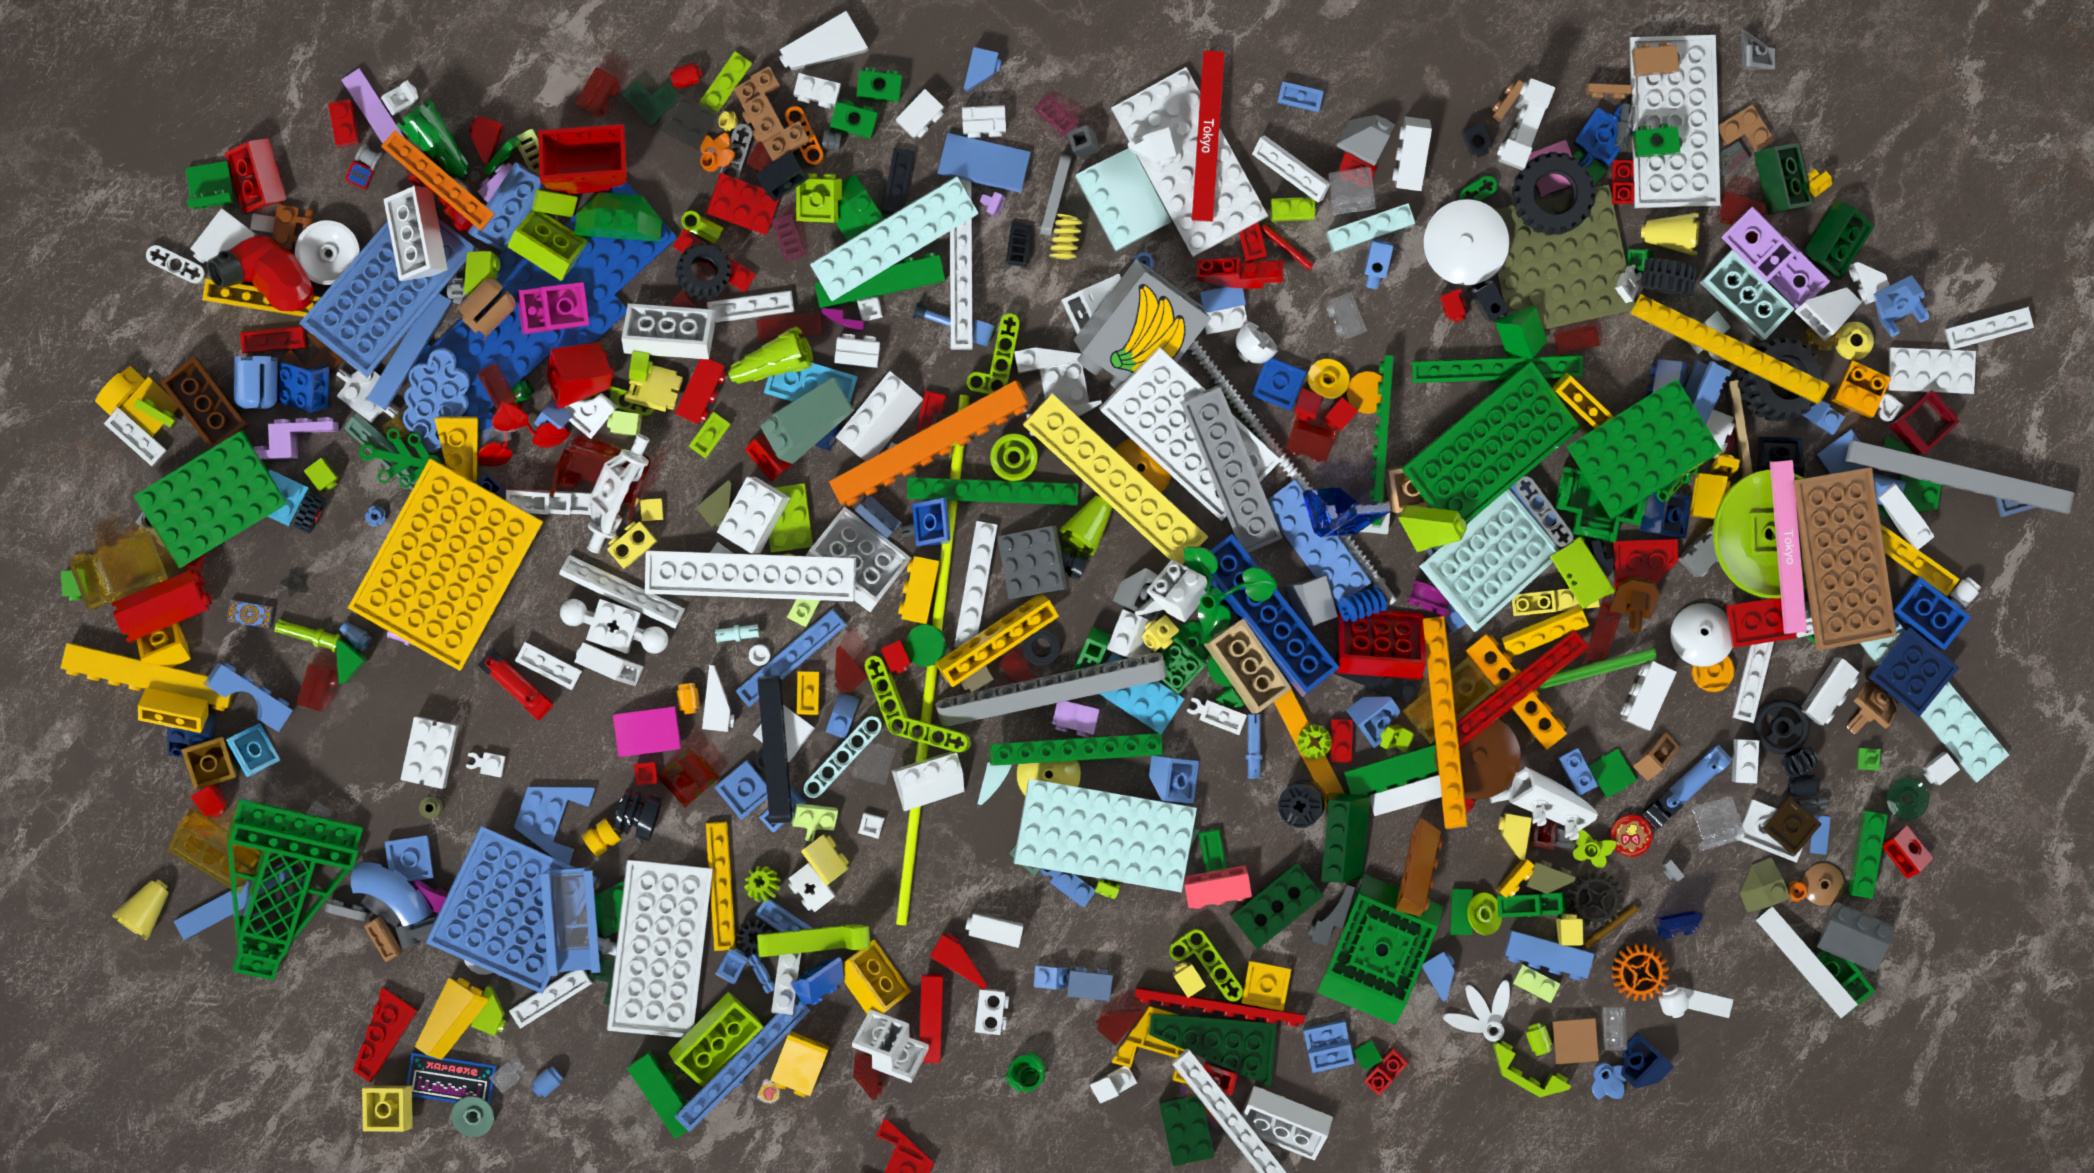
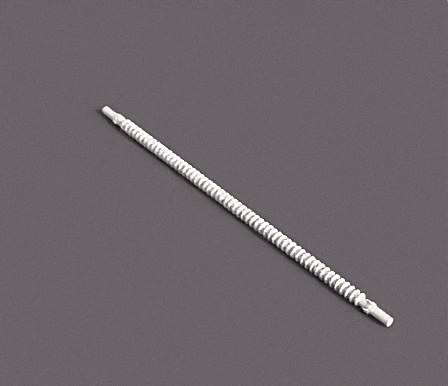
[1188,340,1398,604]

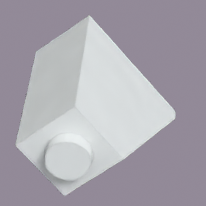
[191,208,258,263]
[1795,287,1862,341]
[575,643,643,686]
[966,913,1023,948]

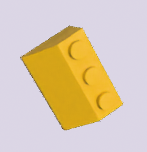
[842,940,911,1014]

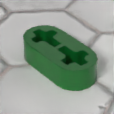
[1459,176,1497,201]

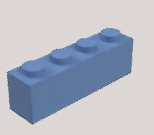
[1503,930,1594,981]

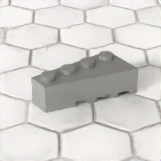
[1678,523,1719,577]

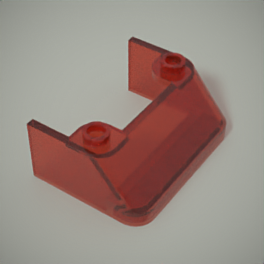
[549,435,651,521]

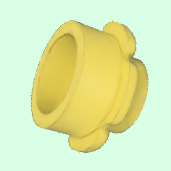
[718,111,738,132]

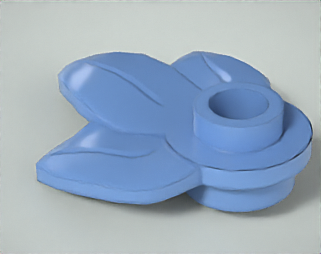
[1592,1063,1627,1100]

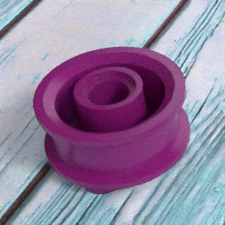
[1407,580,1451,617]

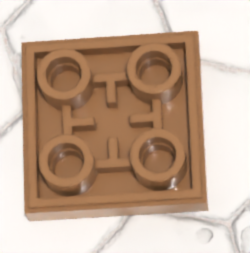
[1552,1018,1599,1064]

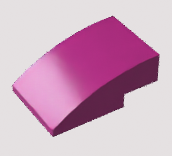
[516,282,589,335]
[613,706,682,757]

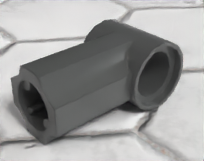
[395,917,436,948]

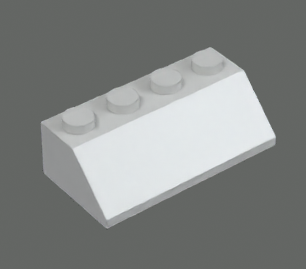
[384,186,448,281]
[836,371,923,462]
[1241,1086,1333,1160]

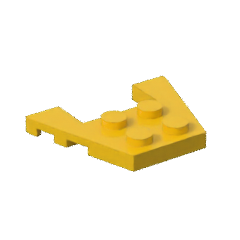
[1111,1006,1187,1084]

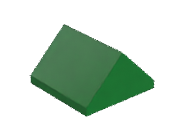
[1495,305,1547,359]
[336,640,369,684]

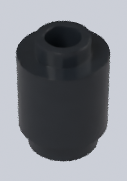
[1788,774,1820,797]

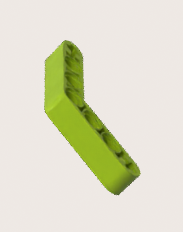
[865,656,971,752]

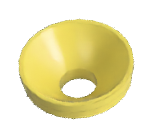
[1834,322,1874,360]

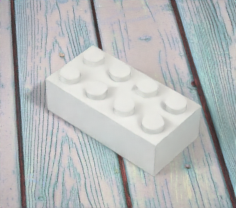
[622,303,715,359]

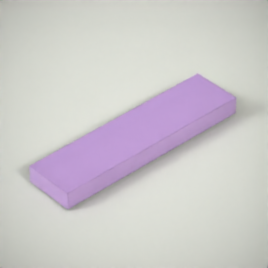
[342,68,405,143]

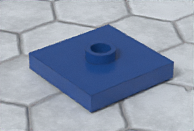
[1251,358,1307,411]

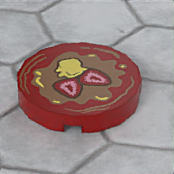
[1609,814,1653,857]

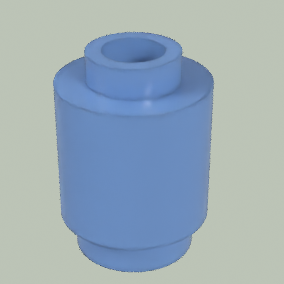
[531,1066,563,1098]

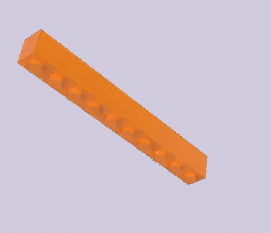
[829,381,1031,507]

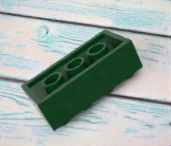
[1320,792,1370,883]

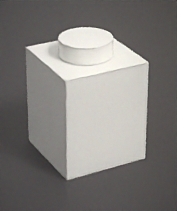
[1923,752,1960,785]

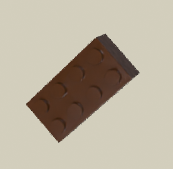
[160,356,250,449]

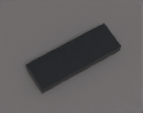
[882,148,915,213]

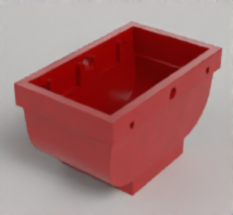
[538,124,627,194]

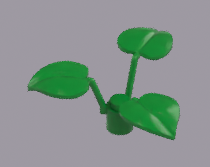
[1184,546,1277,636]

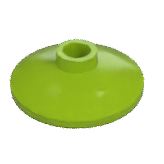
[1467,893,1502,935]

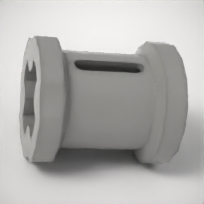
[355,143,383,171]

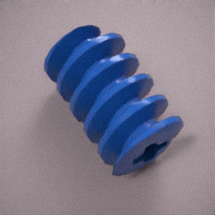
[1338,587,1387,622]

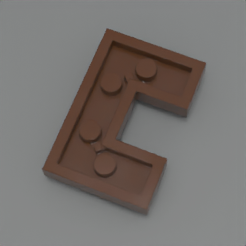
[278,333,344,374]

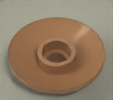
[1802,863,1844,906]

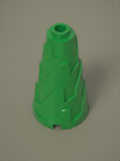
[396,99,469,180]

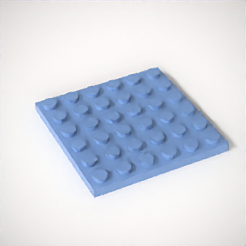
[425,825,597,994]

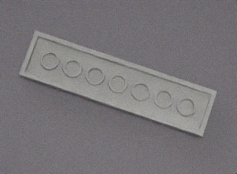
[1180,385,1282,553]

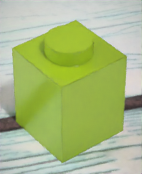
[304,458,339,492]

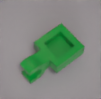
[1572,150,1607,185]

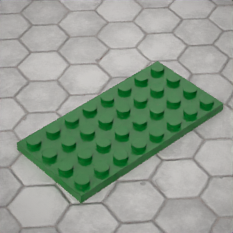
[1400,361,1581,524]

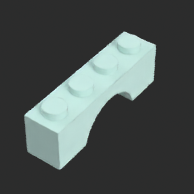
[1326,203,1415,253]

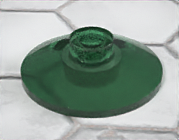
[1886,778,1929,820]

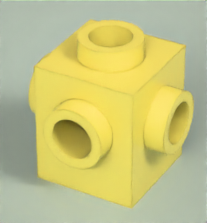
[1141,615,1179,652]

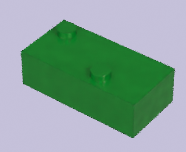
[627,1050,688,1139]

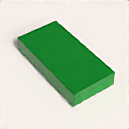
[483,136,522,175]
[1198,829,1227,872]

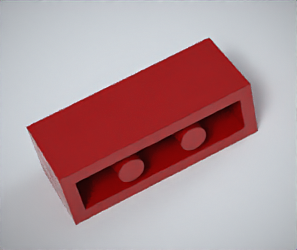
[674,359,728,425]

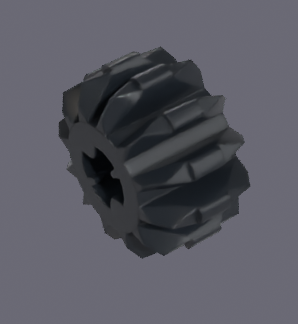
[1781,746,1819,778]
[736,919,772,955]

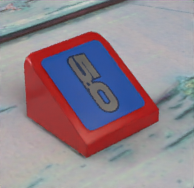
[345,161,375,190]

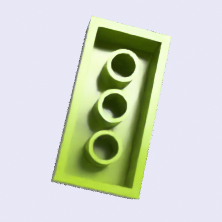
[668,992,763,1087]

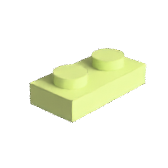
[1512,964,1560,1003]

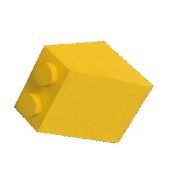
[771,1031,830,1097]

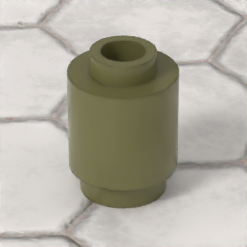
[419,796,443,819]

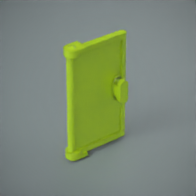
[1550,536,1616,609]

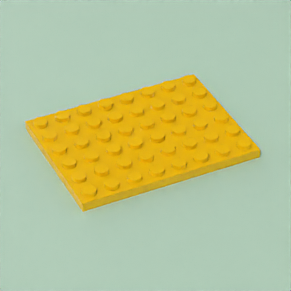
[348,458,544,671]

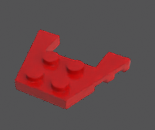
[876,1118,934,1173]

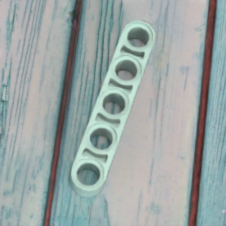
[804,716,882,798]

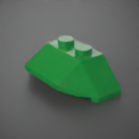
[836,174,884,241]
[574,192,662,242]

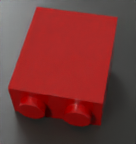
[546,342,614,409]

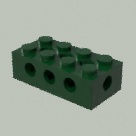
[1230,862,1324,950]

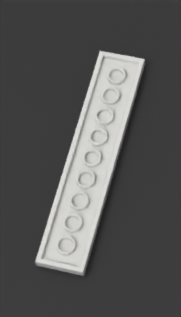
[645,550,856,601]

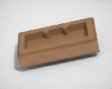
[364,916,403,962]

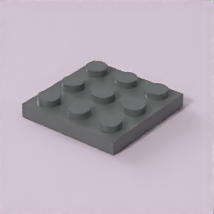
[997,525,1068,599]

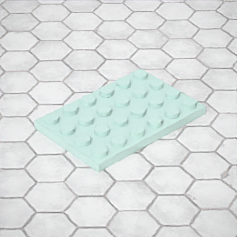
[1419,489,1560,632]

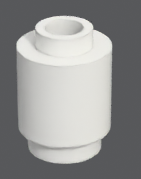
[1949,577,1981,609]

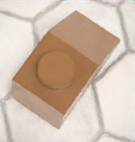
[1633,732,1680,781]

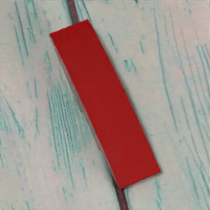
[920,974,943,1063]

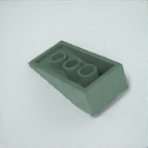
[760,378,854,464]

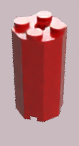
[111,570,213,643]

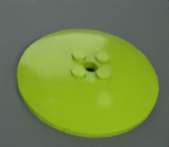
[1713,470,1807,598]

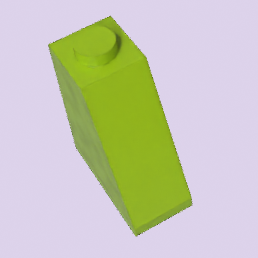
[1398,505,1467,552]

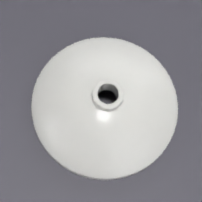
[295,220,360,285]
[1670,603,1732,667]

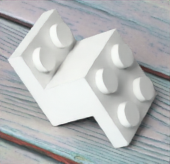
[852,1009,929,1083]

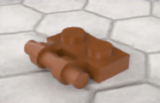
[271,204,314,250]

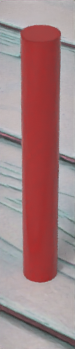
[1260,224,1314,270]

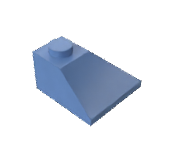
[1149,756,1199,803]

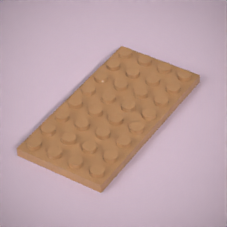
[1793,467,1897,650]

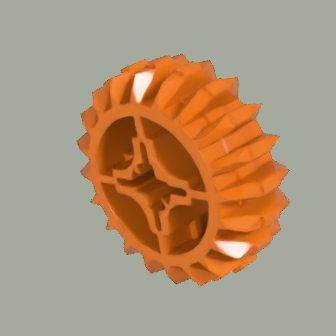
[1611,943,1669,1001]

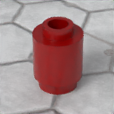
[670,62,703,88]

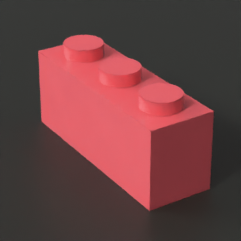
[1184,865,1252,909]

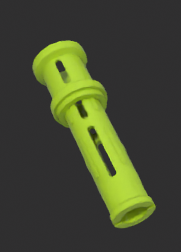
[274,619,341,652]

